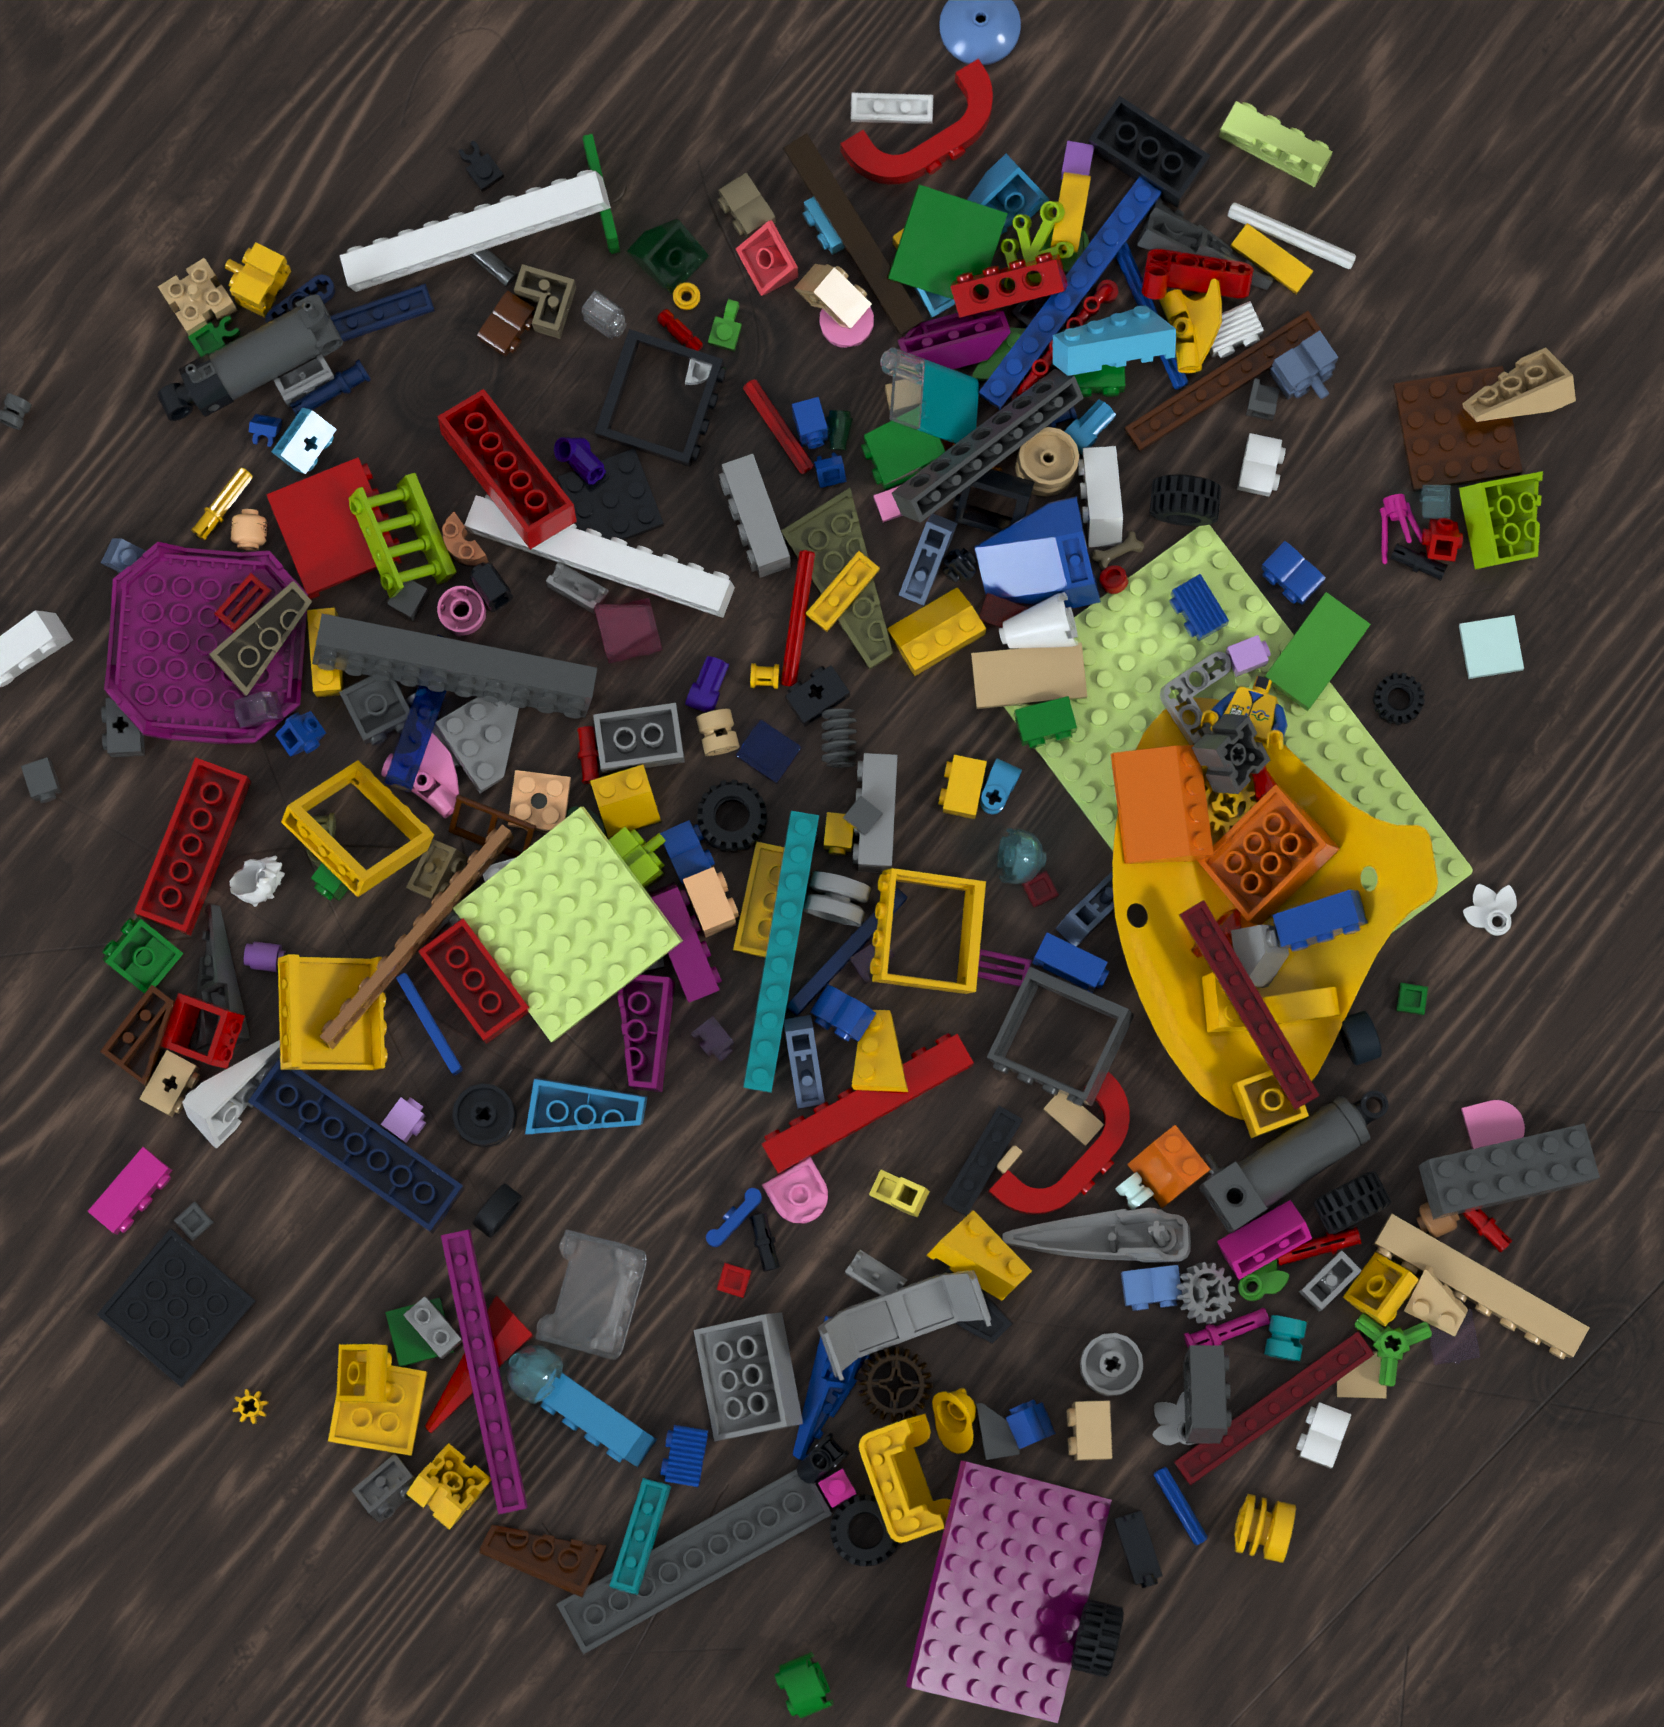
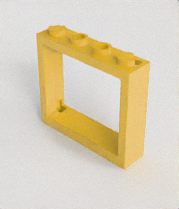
[281,760,434,897]
[870,868,986,994]

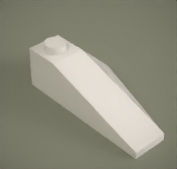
[182,1040,280,1148]

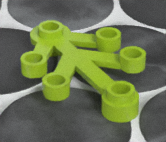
[1001,201,1074,289]

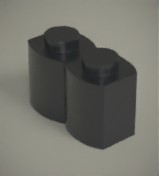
[469,562,513,612]

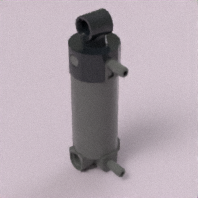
[157,295,343,421]

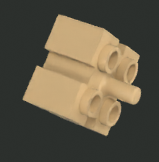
[158,258,238,335]

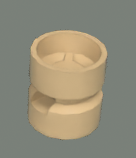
[696,709,740,756]

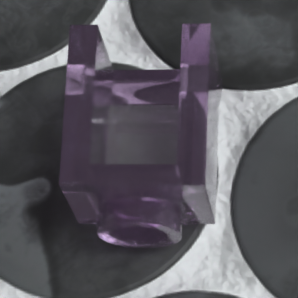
[233,692,284,728]

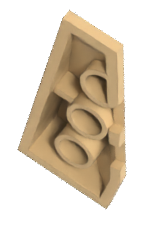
[1462,348,1576,422]

